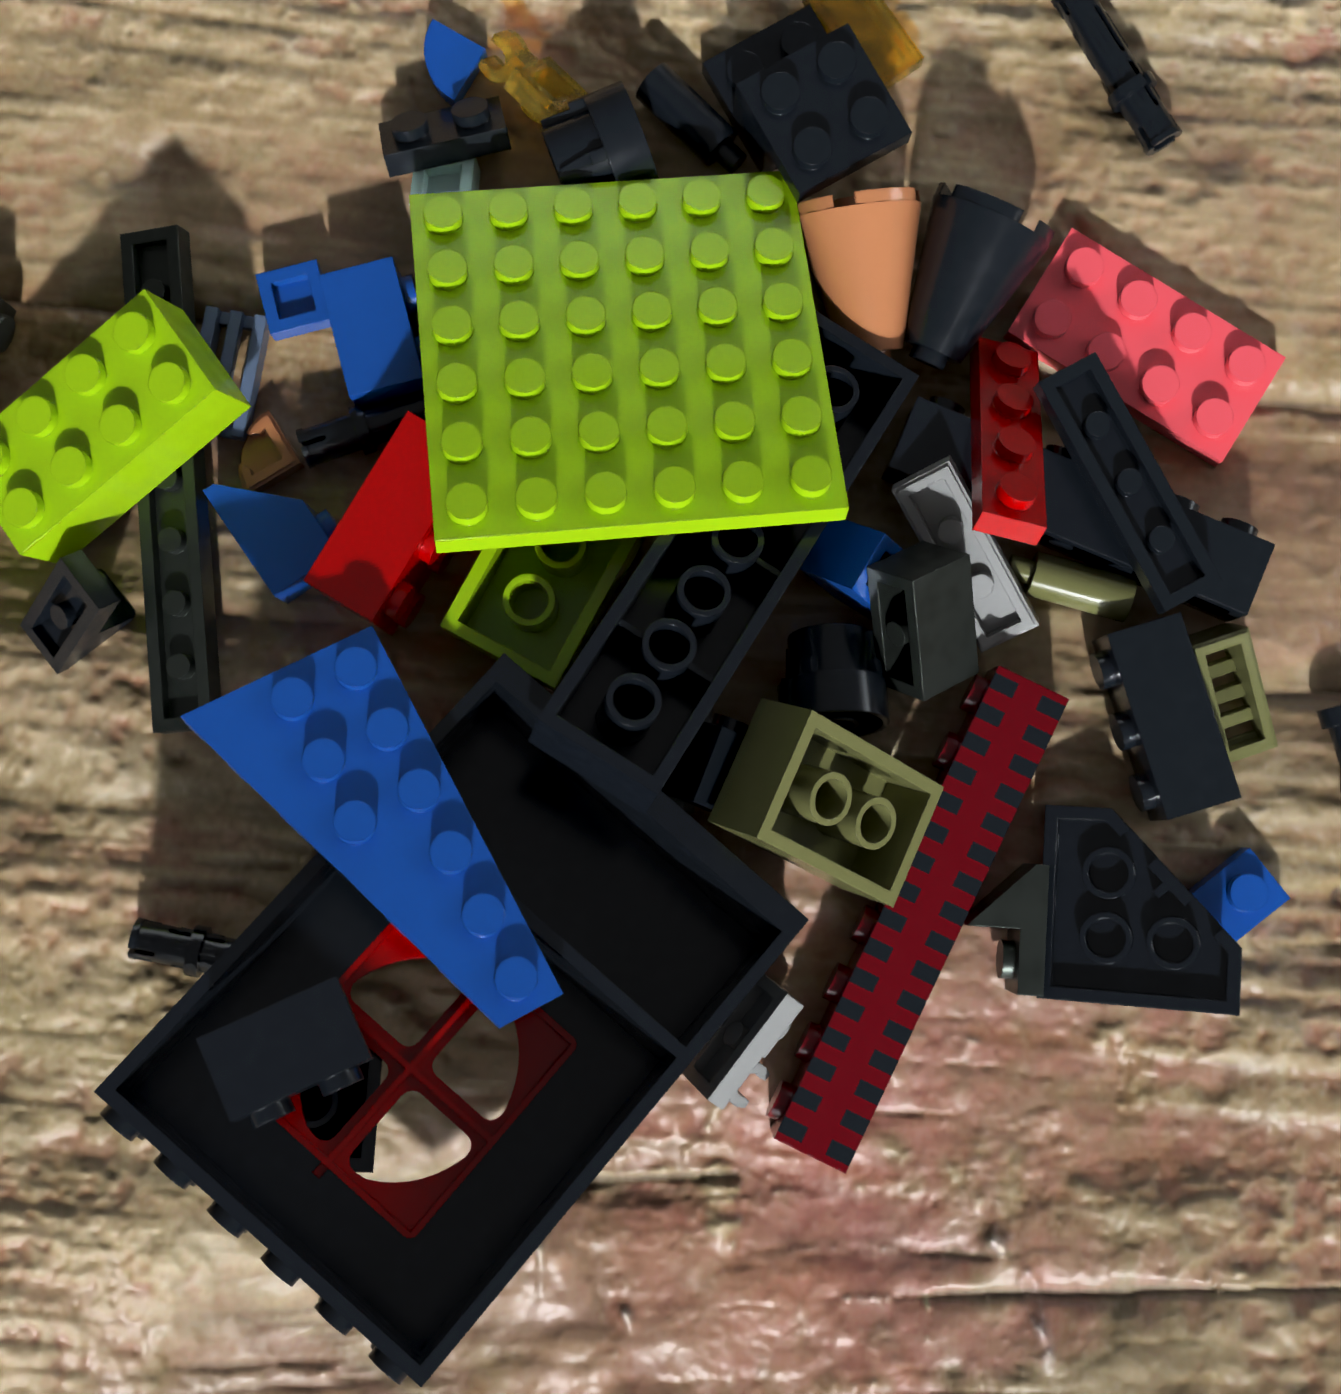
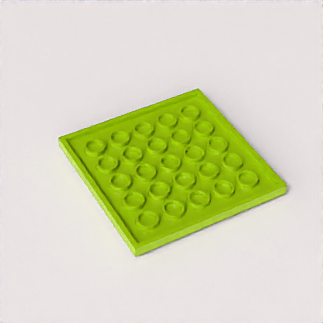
[409,171,849,553]

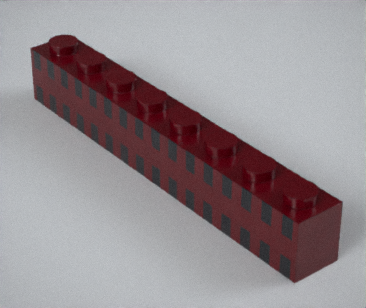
[766,665,1069,1174]

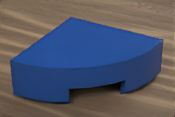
[424,19,488,106]

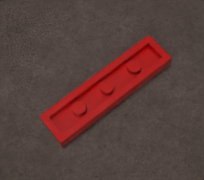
[970,337,1047,546]

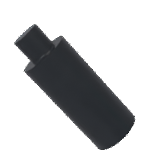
[636,63,747,174]

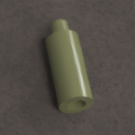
[1008,551,1137,622]

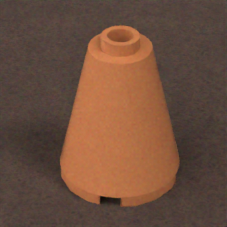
[797,187,921,358]

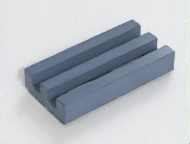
[200,306,270,441]

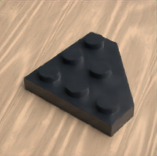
[1036,805,1242,1016]

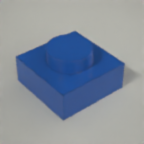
[255,259,331,341]

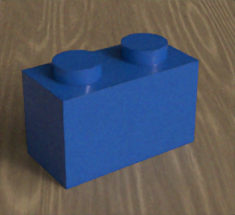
[318,256,423,409]

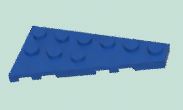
[180,626,563,1029]

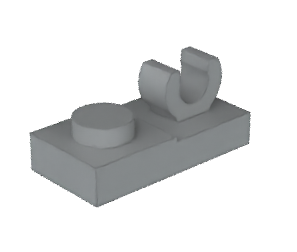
[682,974,804,1110]

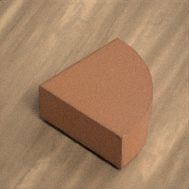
[238,410,305,492]

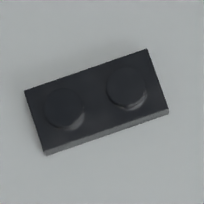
[378,96,512,178]

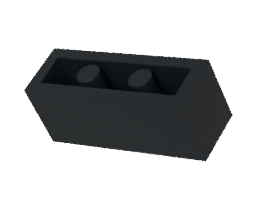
[1089,612,1241,821]

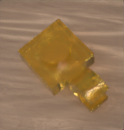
[478,29,588,125]

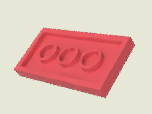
[1003,228,1286,467]

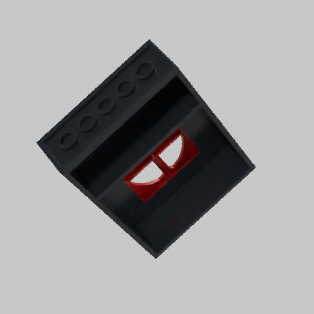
[94,653,809,1387]

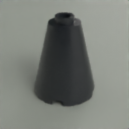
[904,182,1055,371]

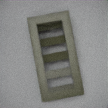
[1188,623,1278,763]

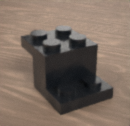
[702,4,912,203]

